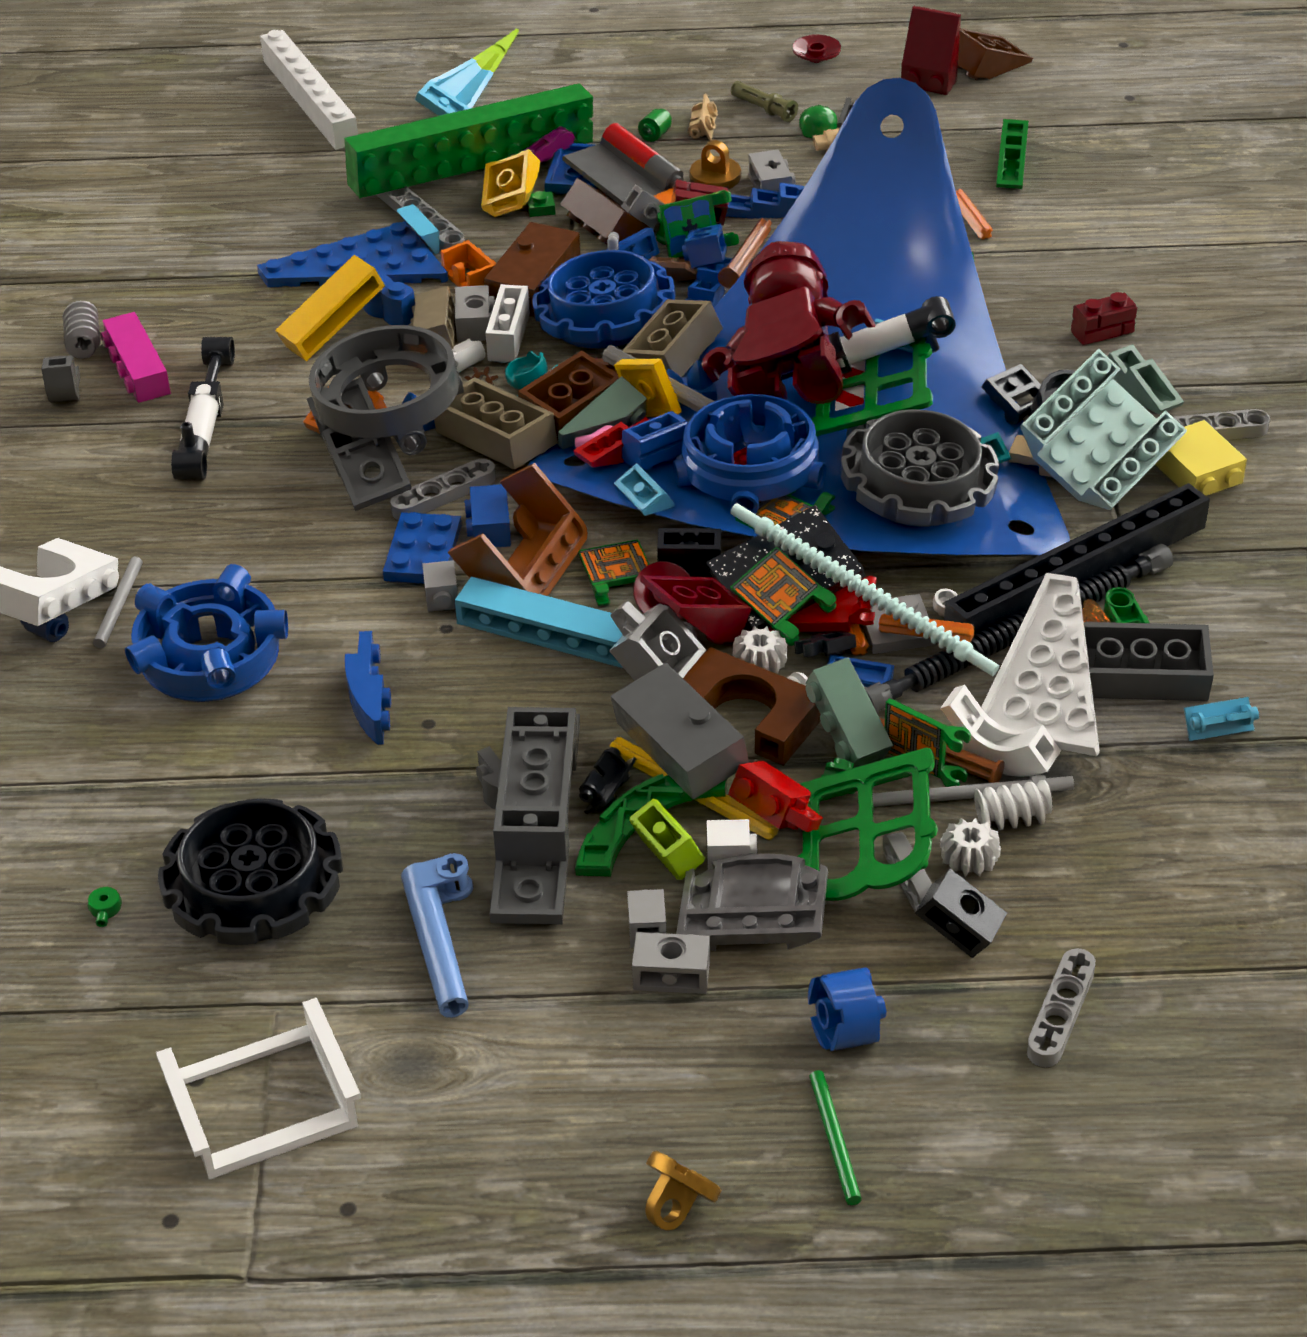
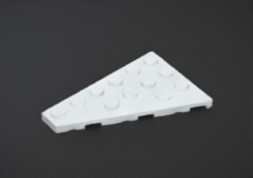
[981,573,1100,756]

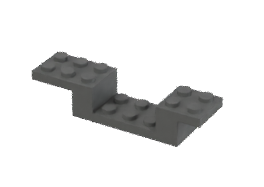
[490,707,580,924]

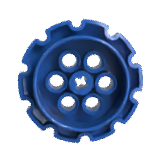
[532,250,676,349]

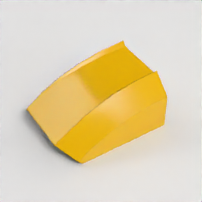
[481,149,540,217]

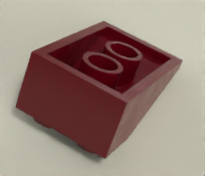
[901,6,961,95]
[640,576,752,644]

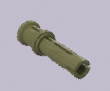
[731,81,798,122]

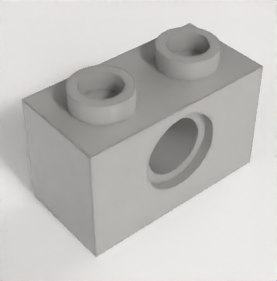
[455,285,495,342]
[632,932,710,994]

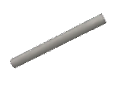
[93,557,143,648]

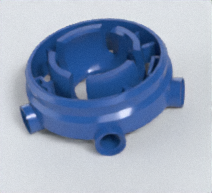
[673,394,827,514]
[125,564,288,702]

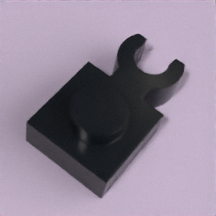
[794,631,856,657]

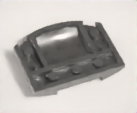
[676,854,828,951]

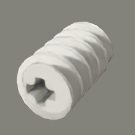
[974,780,1052,830]

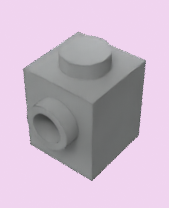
[621,184,664,229]

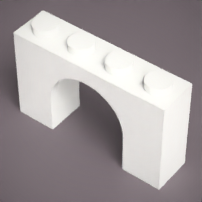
[0,538,119,626]

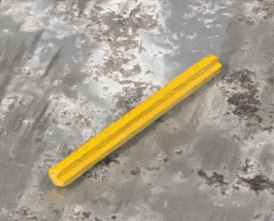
[610,737,779,840]

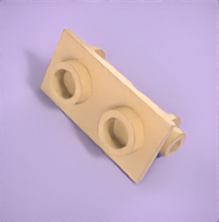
[688,94,718,141]

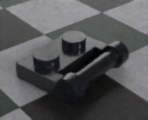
[981,364,1041,425]

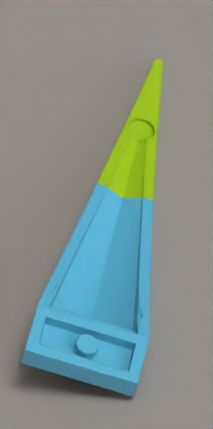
[415,29,519,116]

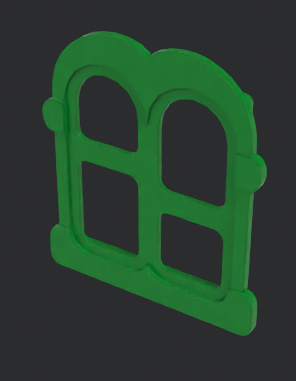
[812,338,933,436]
[798,747,938,901]

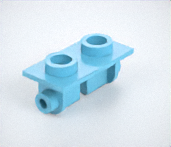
[1184,697,1259,741]

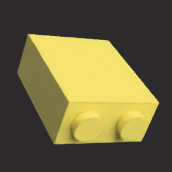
[1155,420,1247,496]

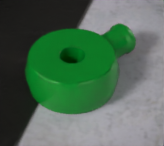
[88,887,122,927]

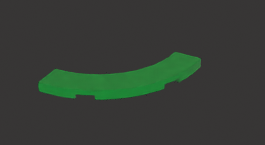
[575,774,728,877]

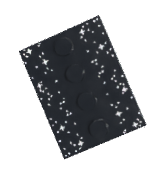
[706,505,865,631]

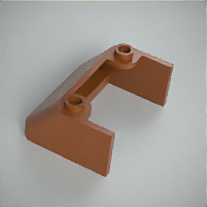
[448,463,588,596]

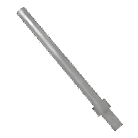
[873,775,1074,807]

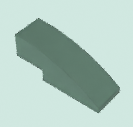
[1108,344,1184,414]

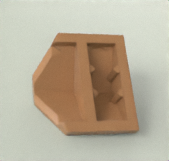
[649,257,697,281]

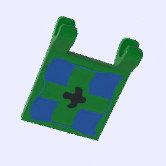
[659,190,739,258]

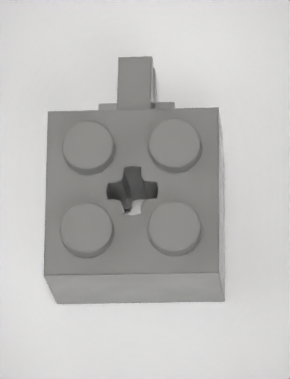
[609,601,706,681]

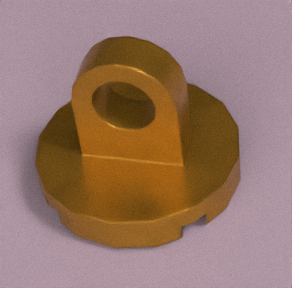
[690,140,741,189]
[645,1150,722,1231]

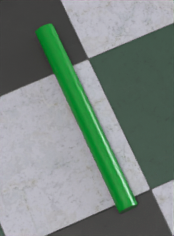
[809,1070,862,1206]

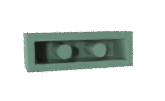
[805,657,893,768]

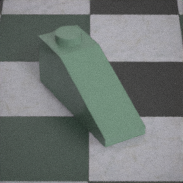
[558,376,647,449]

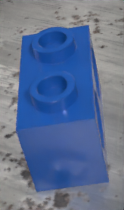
[682,224,727,268]

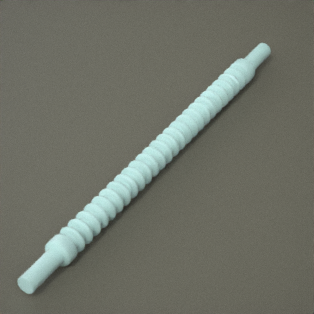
[730,503,1000,677]

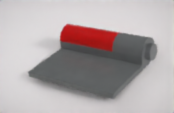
[563,123,684,205]

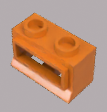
[440,240,496,287]

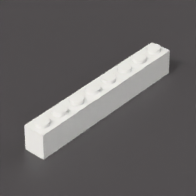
[260,30,358,150]

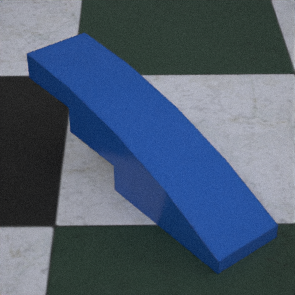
[726,183,805,219]
[685,257,732,308]

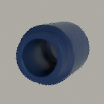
[20,613,69,642]

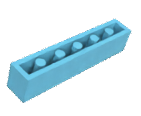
[455,576,623,668]

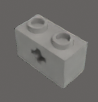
[748,149,796,191]

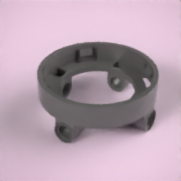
[309,325,464,455]

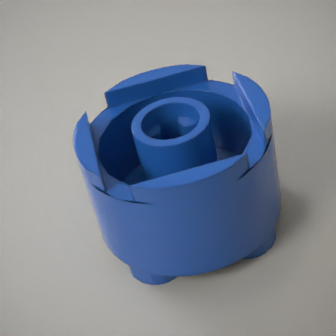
[808,967,886,1051]

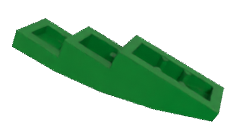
[996,119,1029,189]

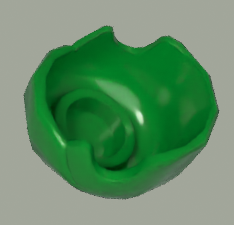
[799,105,838,138]

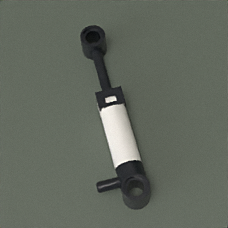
[781,296,956,381]
[171,337,235,479]

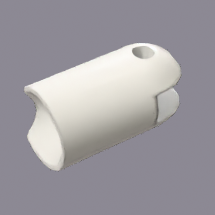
[452,338,485,373]

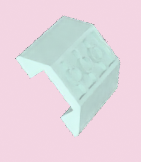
[1020,349,1188,510]

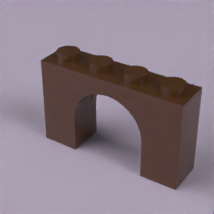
[683,647,821,766]

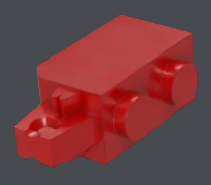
[728,761,823,832]

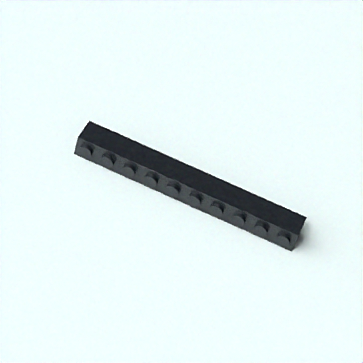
[944,483,1210,635]

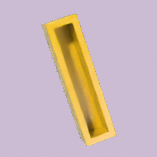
[275,255,385,362]

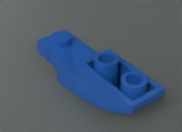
[345,631,391,745]

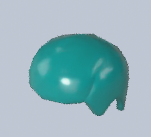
[505,351,548,390]

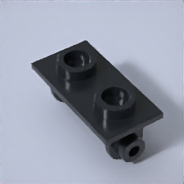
[579,747,637,814]

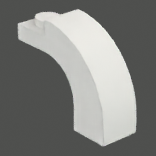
[940,685,1061,777]

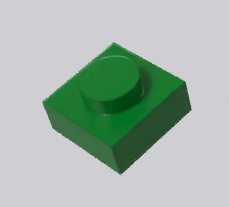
[527,191,556,217]

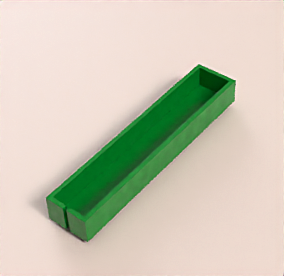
[344,83,593,199]

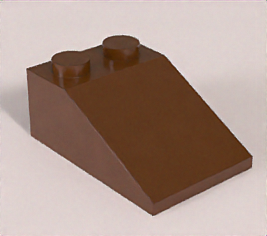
[958,28,1033,80]
[518,350,619,440]

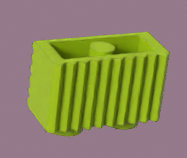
[629,799,705,880]

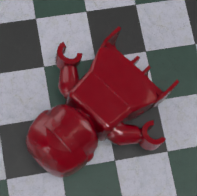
[701,241,876,404]

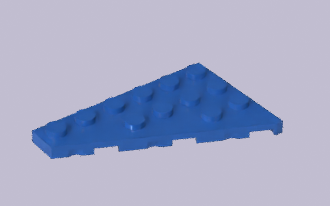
[257,221,448,288]

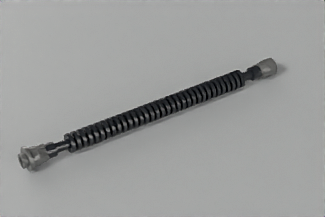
[864,544,1173,714]

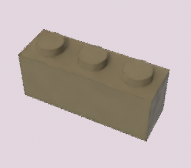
[411,286,455,355]

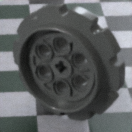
[840,409,999,527]

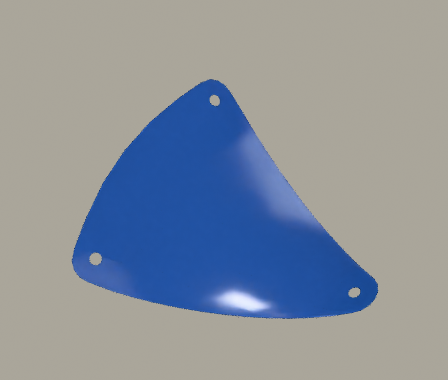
[529,78,1070,555]

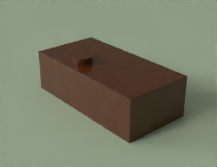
[484,222,581,317]

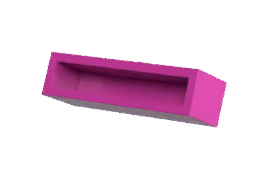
[100,312,171,403]

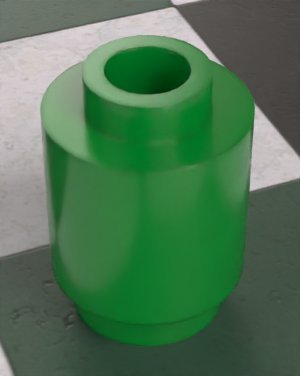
[638,108,672,142]

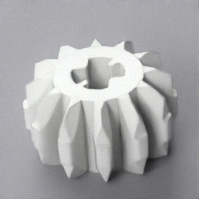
[733,626,787,674]
[940,817,1001,877]

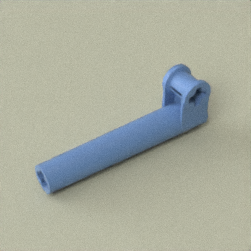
[401,853,473,1018]

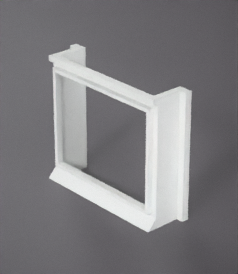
[156,997,361,1180]

